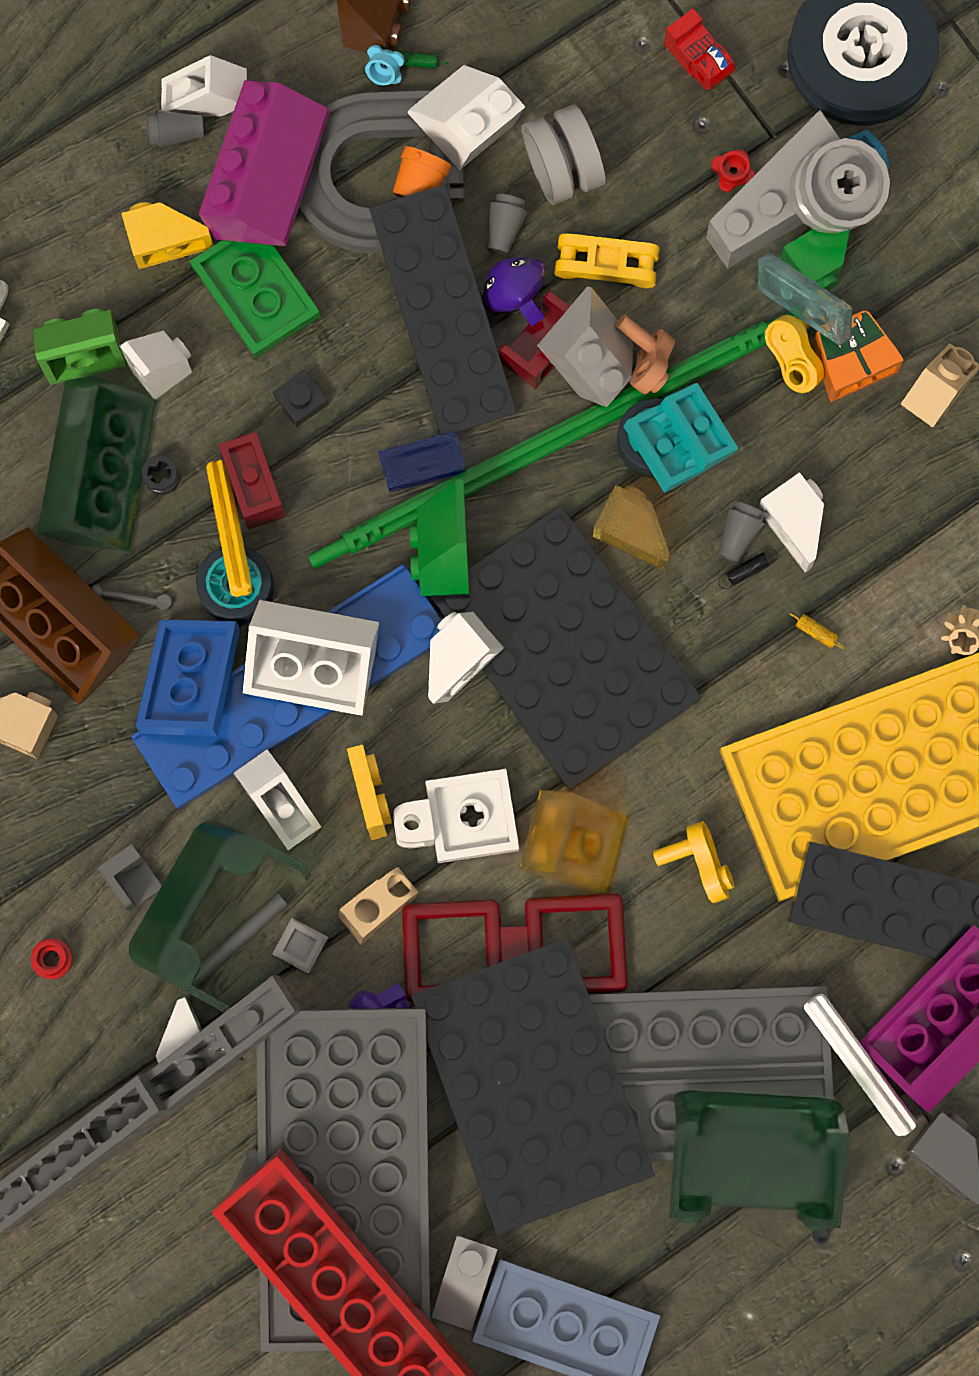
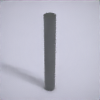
[185,893,288,988]

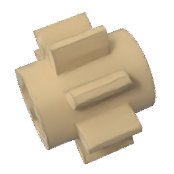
[941,605,979,656]

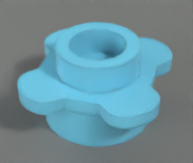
[365,45,405,86]

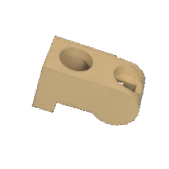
[338,867,419,945]

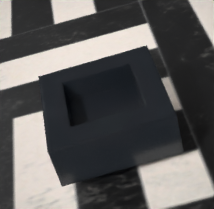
[272,370,329,427]

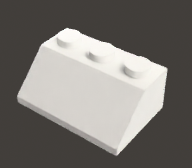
[243,600,379,715]

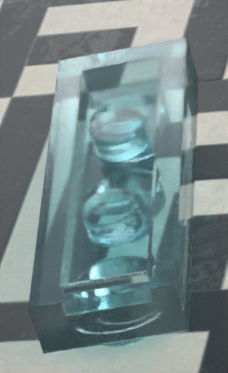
[758,253,852,346]

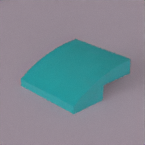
[623,383,739,493]

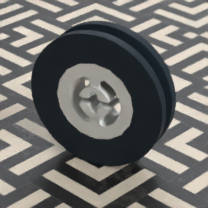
[788,0,939,125]

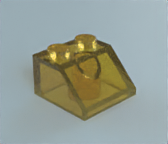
[519,790,629,894]

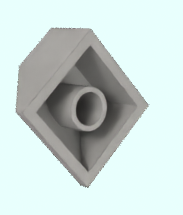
[537,286,633,407]

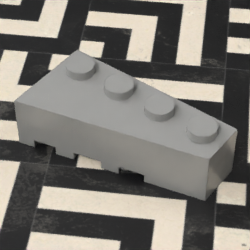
[706,110,841,269]

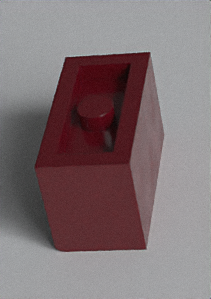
[499,291,570,390]
[218,432,286,529]

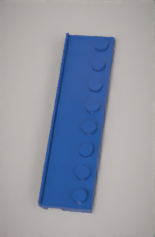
[131,564,441,810]

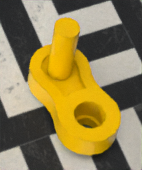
[765,312,824,393]
[653,821,734,904]

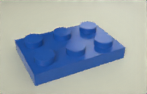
[136,620,240,736]

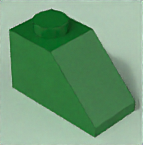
[780,229,850,298]

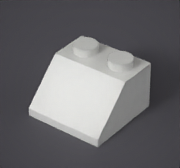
[407,65,525,170]

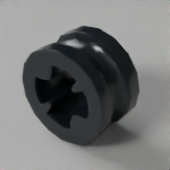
[142,455,179,495]

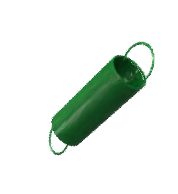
[397,50,449,69]

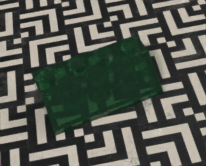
[37,375,156,552]

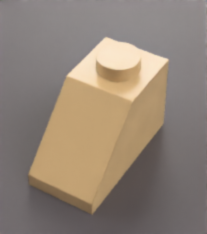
[0,692,58,759]

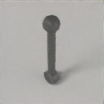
[91,584,172,612]

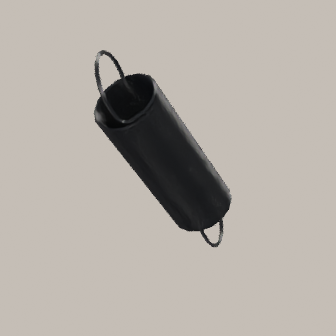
[718,549,778,589]

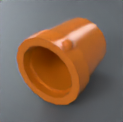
[392,146,452,198]

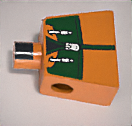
[813,300,904,402]

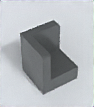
[97,844,163,912]

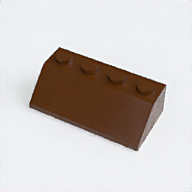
[0,527,140,705]

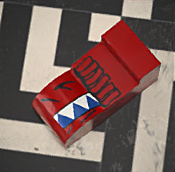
[664,8,735,90]

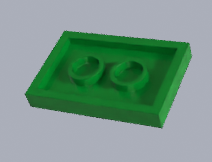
[189,240,321,359]

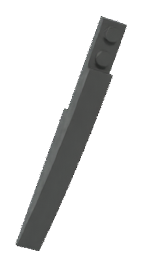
[0,976,302,1237]

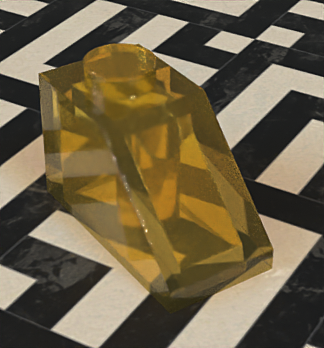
[593,485,670,571]

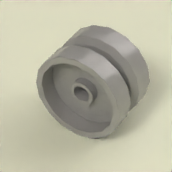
[521,104,606,205]
[789,138,890,234]

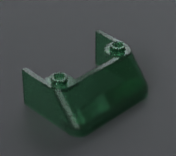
[129,821,311,1013]

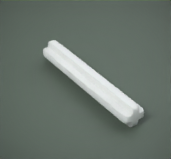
[804,993,917,1136]

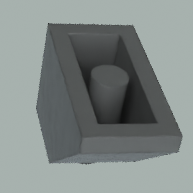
[905,1111,979,1206]

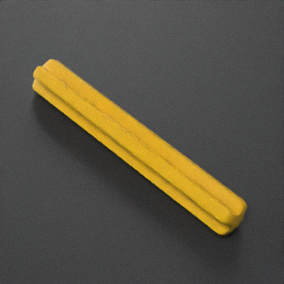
[206,460,252,597]

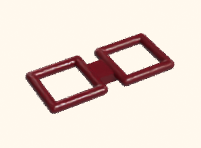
[402,893,628,1002]

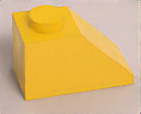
[122,202,213,270]

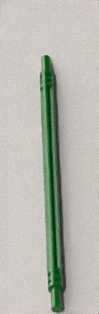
[307,307,805,570]

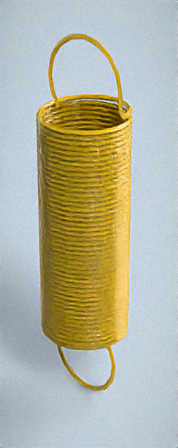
[789,613,846,650]

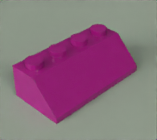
[199,80,330,246]
[860,925,979,1113]

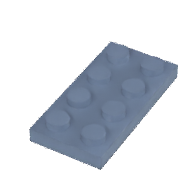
[472,1259,660,1376]

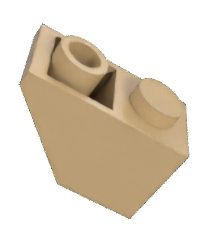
[901,343,979,427]

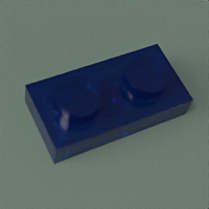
[378,431,466,493]

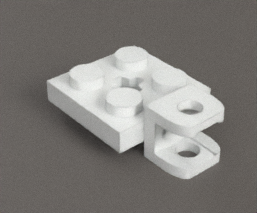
[393,769,519,863]

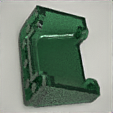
[669,1090,849,1231]

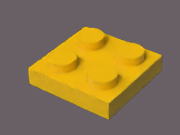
[347,745,392,840]

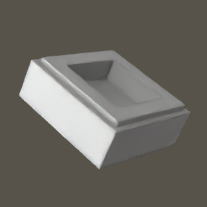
[272,918,329,975]

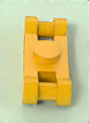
[554,234,660,288]

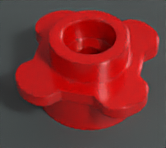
[711,149,756,192]

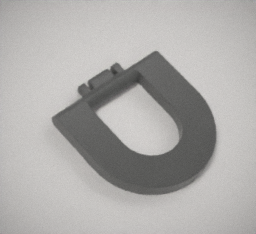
[298,90,464,254]

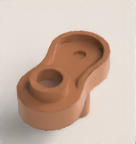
[615,314,675,394]

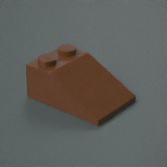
[337,0,412,53]

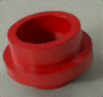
[31,938,73,980]

